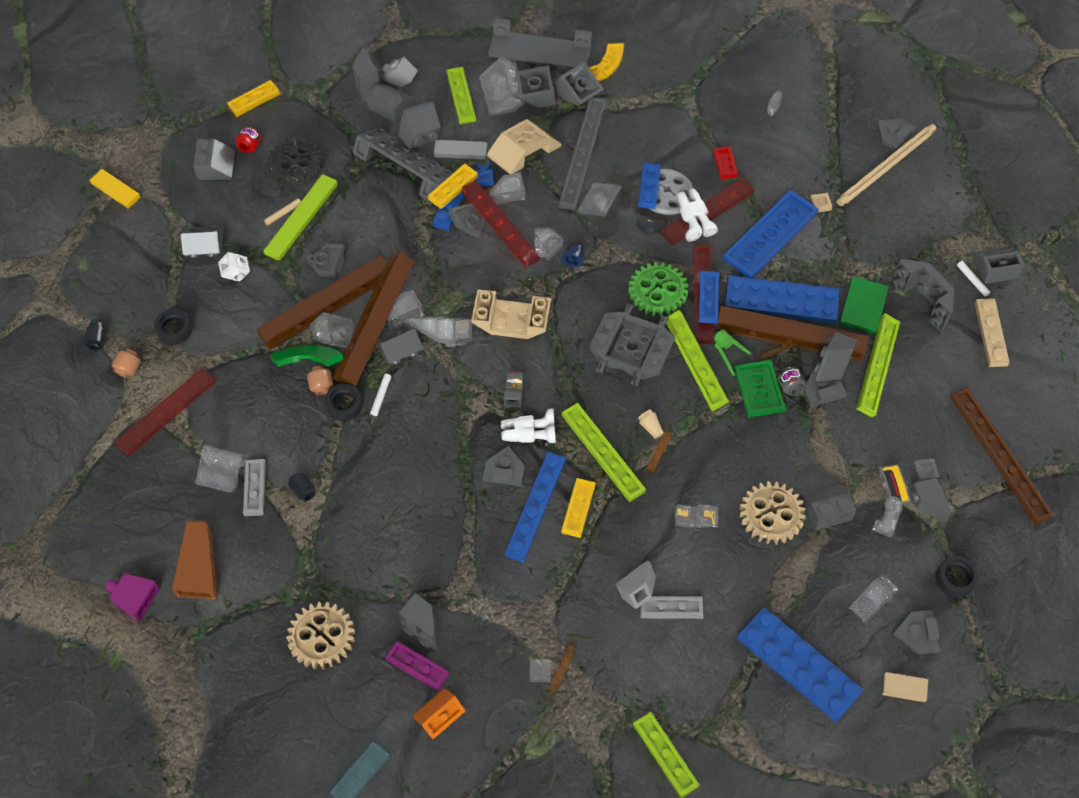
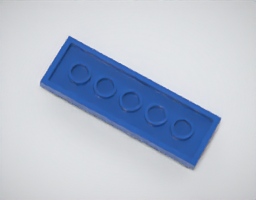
[723,190,819,278]
[725,275,839,324]
[737,607,864,722]

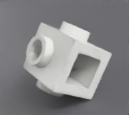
[218,252,250,282]

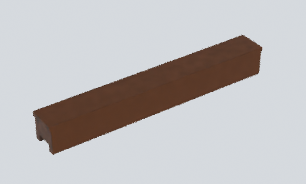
[332,252,414,387]
[256,255,387,350]
[716,306,870,362]

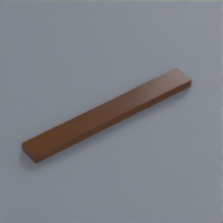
[950,387,1054,526]

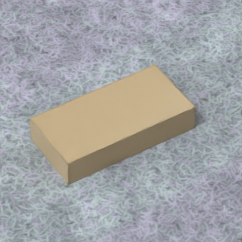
[882,672,928,702]

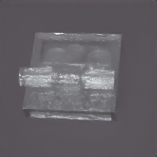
[195,445,245,493]

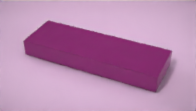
[385,641,450,691]

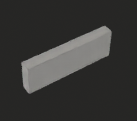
[434,140,487,160]
[243,459,266,516]
[640,596,703,619]

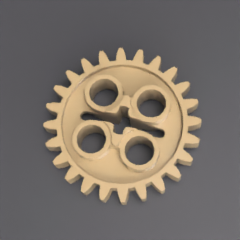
[739,481,806,545]
[287,602,355,669]

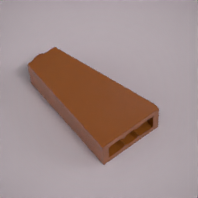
[172,520,218,600]

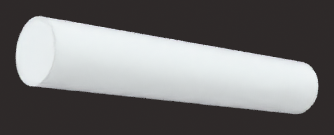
[957,261,990,297]
[370,374,391,416]

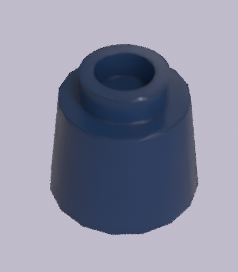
[562,244,584,268]

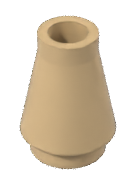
[638,410,664,439]

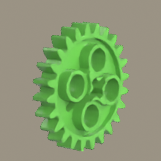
[628,262,688,317]

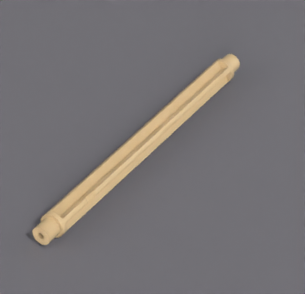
[837,124,936,206]

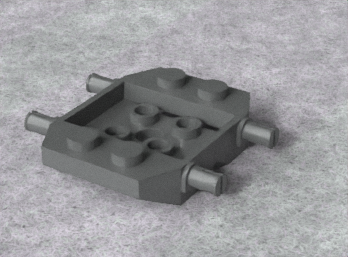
[590,303,675,386]

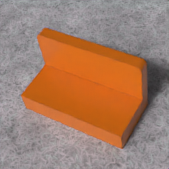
[413,689,465,739]

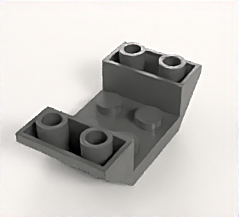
[892,259,954,332]

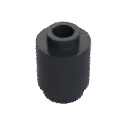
[85,322,106,351]
[288,473,316,502]

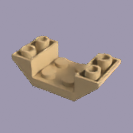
[487,119,561,175]
[471,289,551,339]

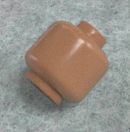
[112,349,141,378]
[307,366,334,395]

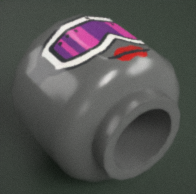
[778,367,806,396]

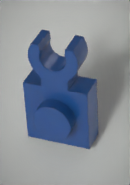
[476,161,494,188]

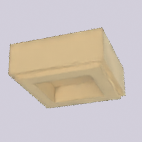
[810,193,832,212]

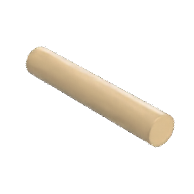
[264,198,301,226]

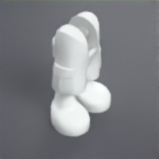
[677,189,718,242]
[501,408,556,443]

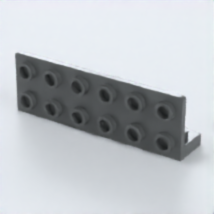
[488,18,592,69]
[353,128,452,203]

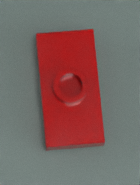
[713,146,738,180]

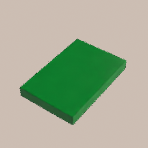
[840,277,889,334]
[734,359,786,418]

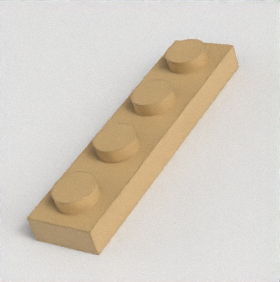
[975,298,1010,367]

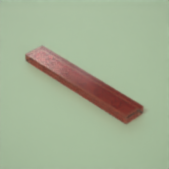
[661,178,754,246]
[461,181,541,268]
[693,246,714,344]
[114,368,216,457]

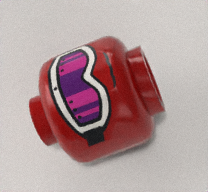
[236,127,262,153]

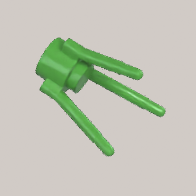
[714,329,751,376]

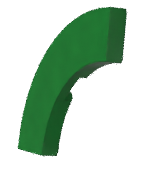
[269,345,344,367]

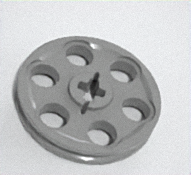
[651,169,693,215]

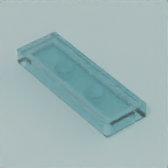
[330,742,390,798]

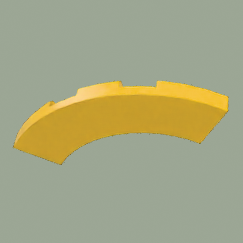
[589,43,624,82]

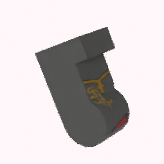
[504,371,524,408]

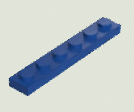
[505,452,566,563]

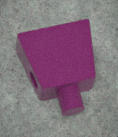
[105,574,160,622]

